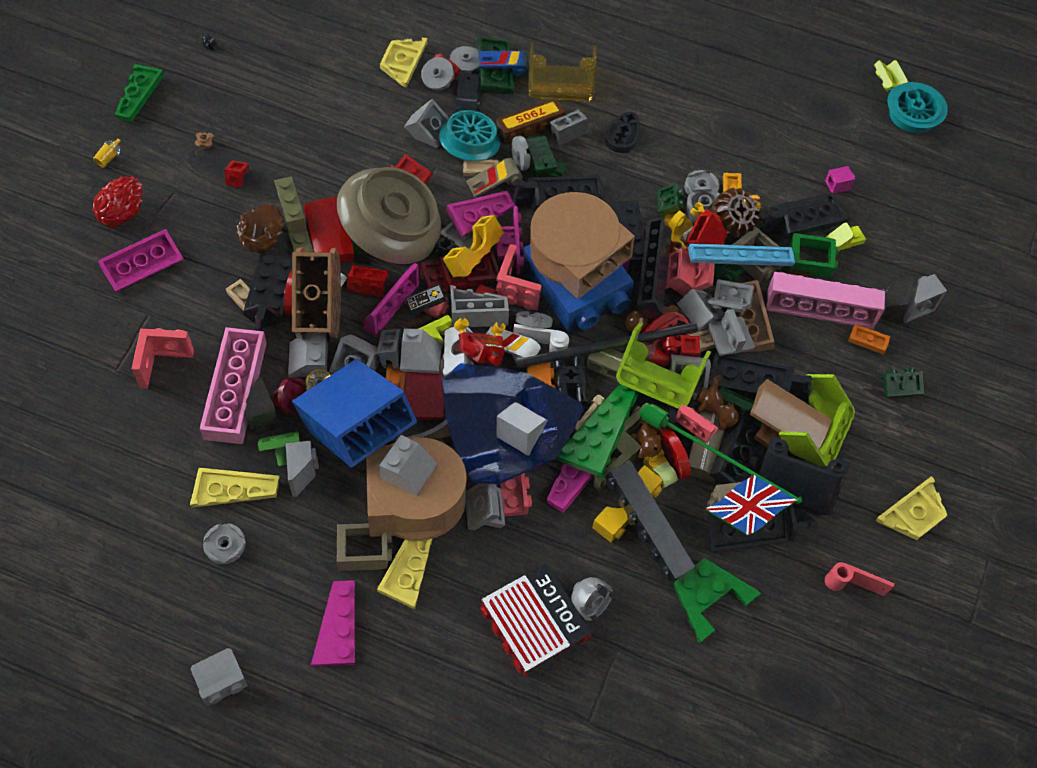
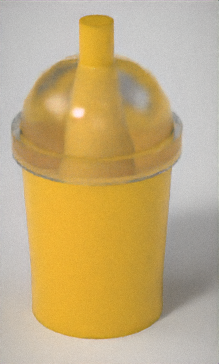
[93,139,121,168]

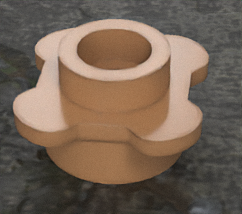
[195,132,214,149]

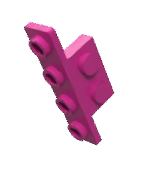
[497,206,524,274]

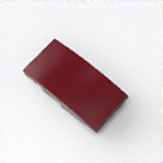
[419,249,500,294]
[405,354,445,420]

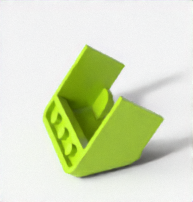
[616,322,711,408]
[779,374,855,468]

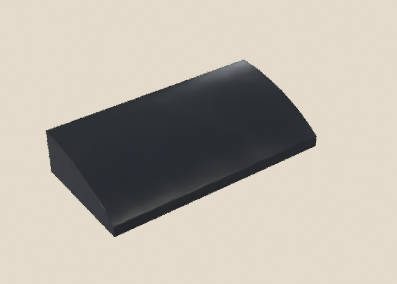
[709,411,766,484]

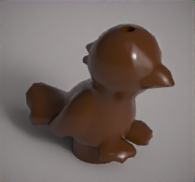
[696,375,739,430]
[631,422,664,458]

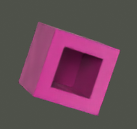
[825,166,855,194]

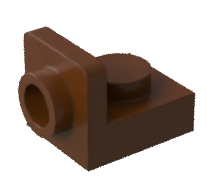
[754,423,781,448]

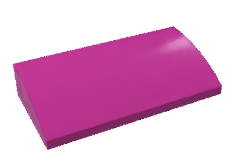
[98,229,184,292]
[363,263,419,337]

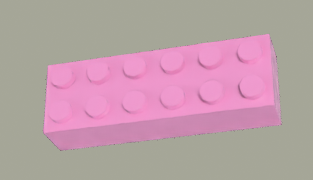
[765,272,885,329]
[200,327,267,444]

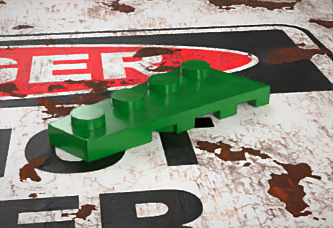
[115,64,165,122]

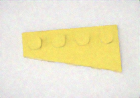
[190,468,280,508]
[377,539,432,609]

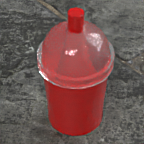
[646,344,670,368]

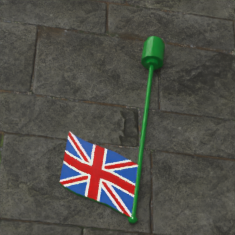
[639,403,802,536]

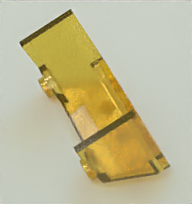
[528,42,596,101]

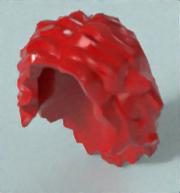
[92,176,143,229]

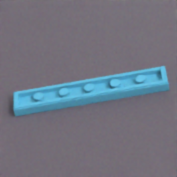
[688,244,795,266]

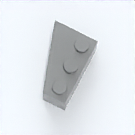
[450,285,509,327]

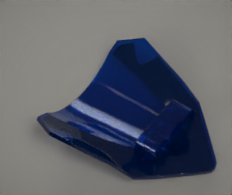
[441,363,583,485]

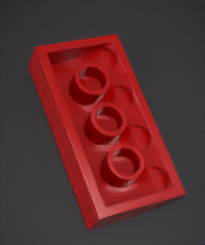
[303,196,354,263]

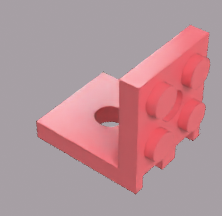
[496,244,542,311]
[131,328,194,389]

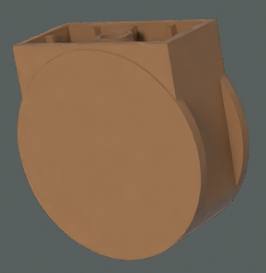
[530,192,635,299]
[292,248,341,339]
[366,437,466,541]

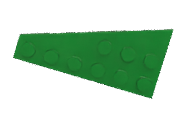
[556,384,639,478]

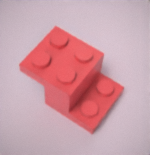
[666,248,715,297]

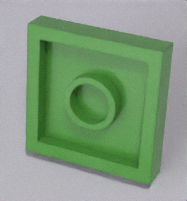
[258,431,300,466]

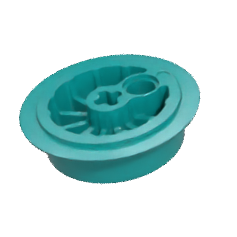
[888,82,948,133]
[439,110,500,161]

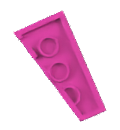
[446,191,515,238]
[547,463,594,513]
[311,580,355,667]

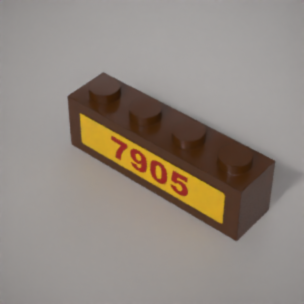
[495,98,565,145]

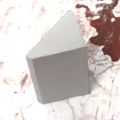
[497,402,548,456]

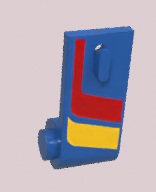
[479,51,529,77]

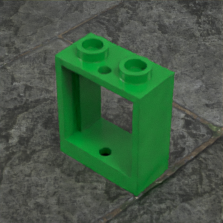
[788,233,838,278]

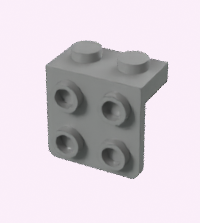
[707,279,755,312]
[191,648,248,706]

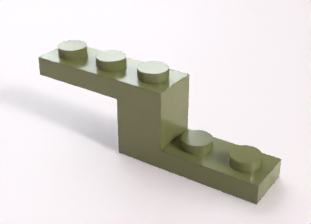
[274,176,314,252]
[593,403,646,492]

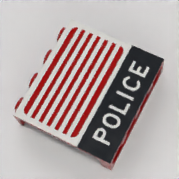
[480,563,592,677]

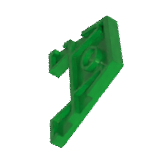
[673,558,761,643]

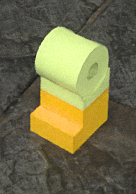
[643,448,678,488]

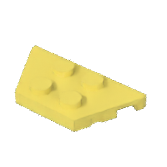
[380,38,427,88]
[876,476,947,540]

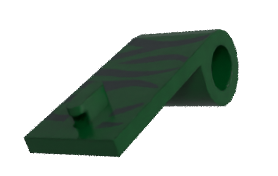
[526,136,557,173]

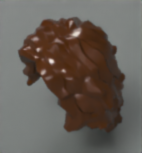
[236,203,284,253]

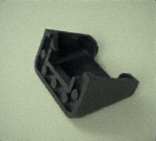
[759,436,850,516]

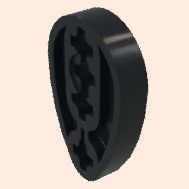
[605,111,640,153]

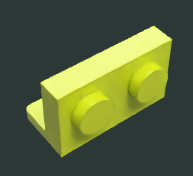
[874,60,908,91]

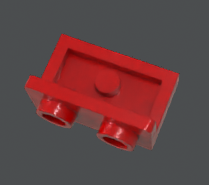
[391,154,433,184]

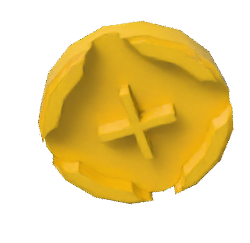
[664,211,693,244]

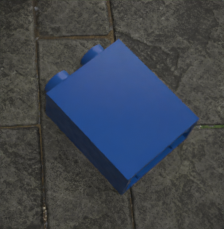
[524,245,633,332]
[292,359,417,468]

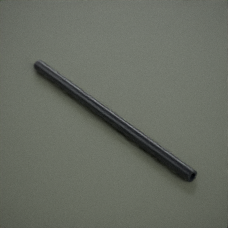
[514,322,698,369]

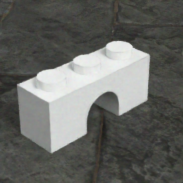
[443,327,474,381]

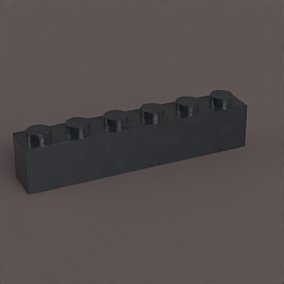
[637,217,672,318]
[605,461,695,582]

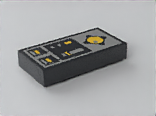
[405,284,447,315]

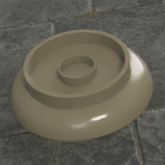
[337,167,441,264]

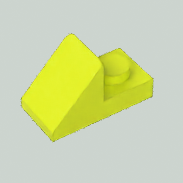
[826,222,866,251]
[419,315,452,348]

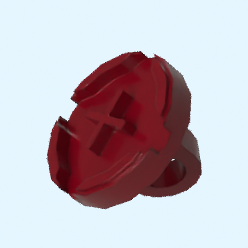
[271,377,307,417]

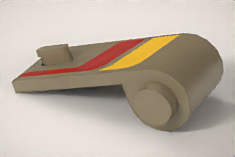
[466,158,522,198]

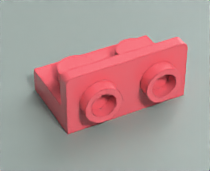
[675,404,718,443]
[500,472,532,517]

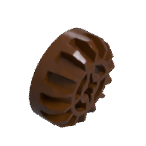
[712,188,761,238]

